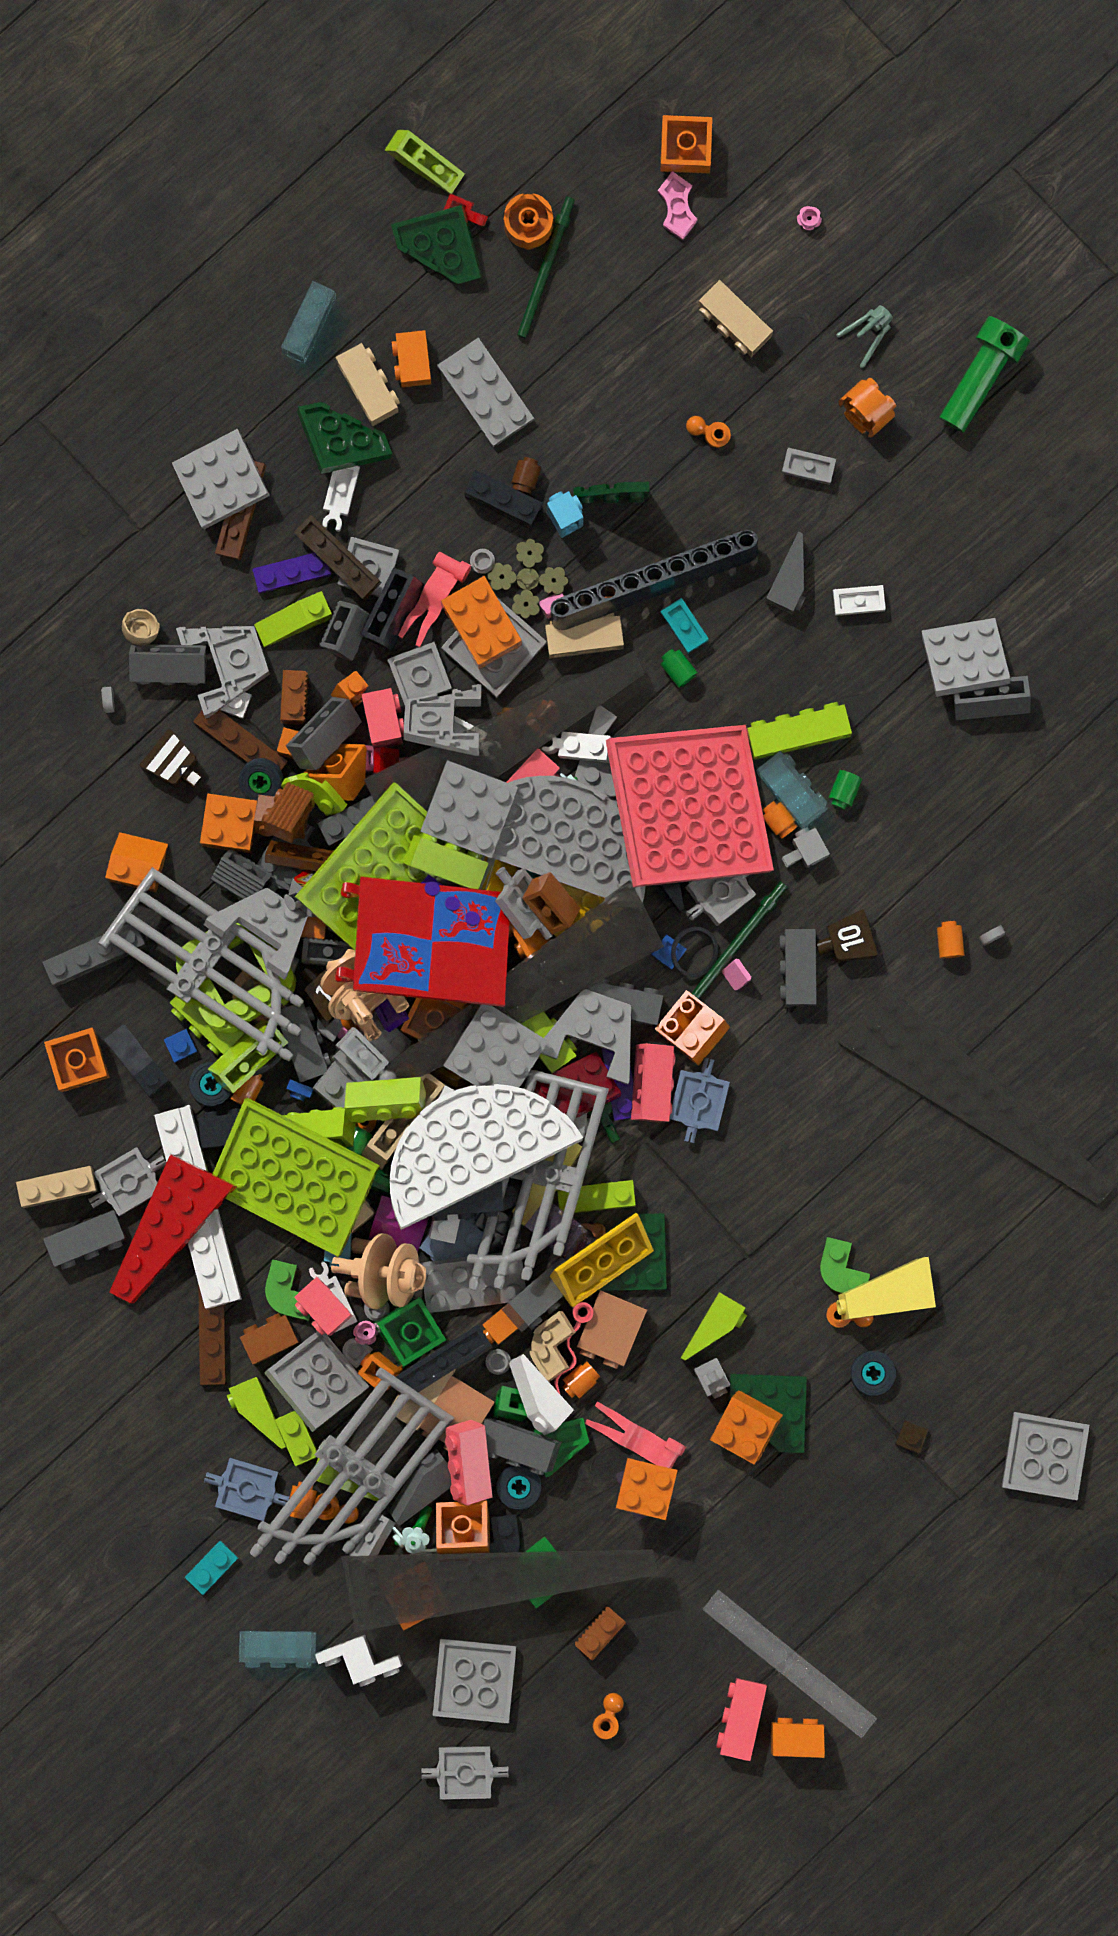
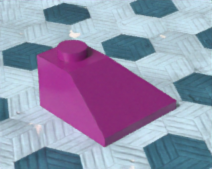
[368,1196,430,1253]

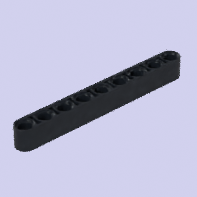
[550,530,758,630]

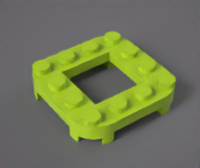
[176,923,296,1034]

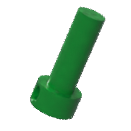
[939,316,1030,433]

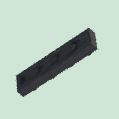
[396,1325,492,1393]

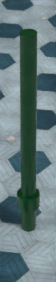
[517,197,575,339]
[691,881,788,999]

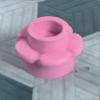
[797,206,822,230]
[353,1321,378,1345]

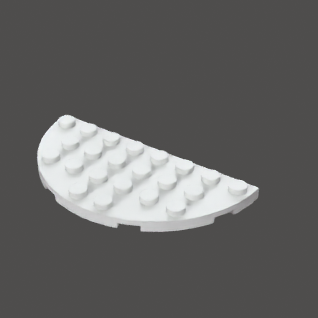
[390,1084,583,1230]

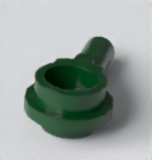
[588,1102,620,1143]

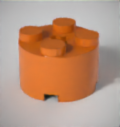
[504,194,553,250]
[838,378,896,437]

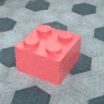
[362,688,404,749]
[294,1277,353,1336]

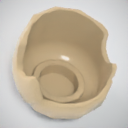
[122,609,160,645]

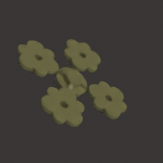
[488,539,568,619]

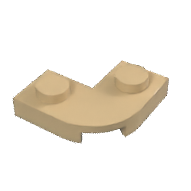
[530,1311,576,1382]

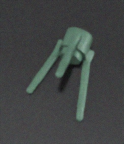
[836,305,893,368]

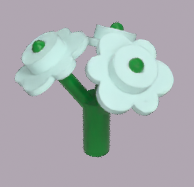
[392,1506,437,1561]

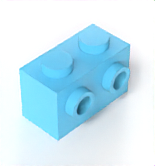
[547,491,583,538]

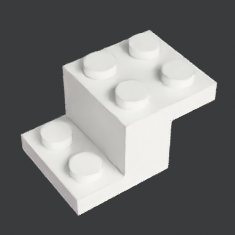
[315,1635,403,1687]

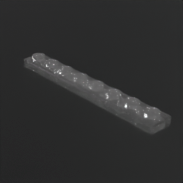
[703,1590,877,1739]

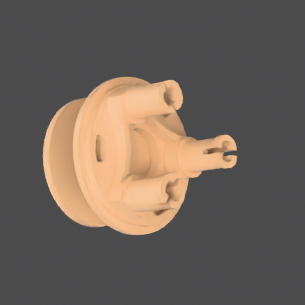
[320,949,409,1041]
[331,1233,426,1309]

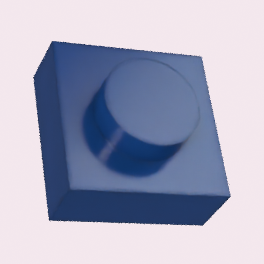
[652,934,687,970]
[164,1029,197,1063]
[286,1079,314,1102]

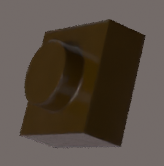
[896,1421,928,1453]

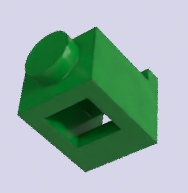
[493,1386,527,1422]

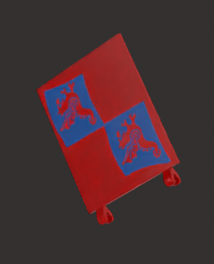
[335,877,509,1007]

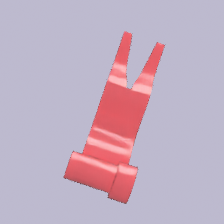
[398,552,472,647]
[554,1302,593,1394]
[585,1402,686,1468]

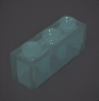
[281,281,336,364]
[756,751,828,829]
[239,1631,317,1668]

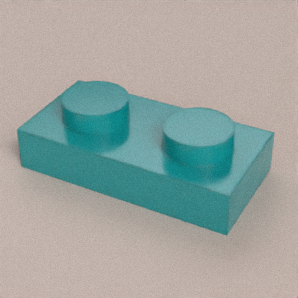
[661,598,709,654]
[185,1540,238,1595]

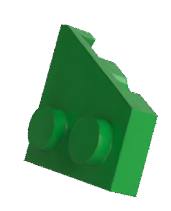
[534,1418,589,1477]

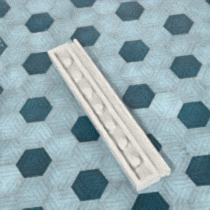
[154,1105,242,1309]

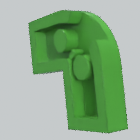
[820,1237,870,1293]
[265,1259,311,1321]

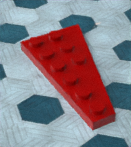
[109,1154,237,1303]

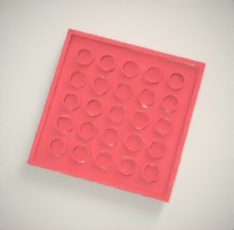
[606,725,774,888]

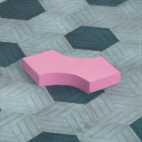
[658,171,698,241]

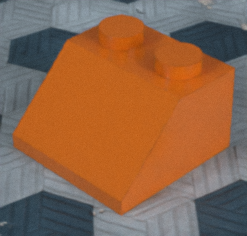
[304,744,367,801]
[105,832,168,893]
[771,1718,825,1758]

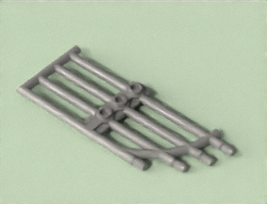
[98,867,304,1061]
[467,1069,609,1291]
[250,1368,455,1565]

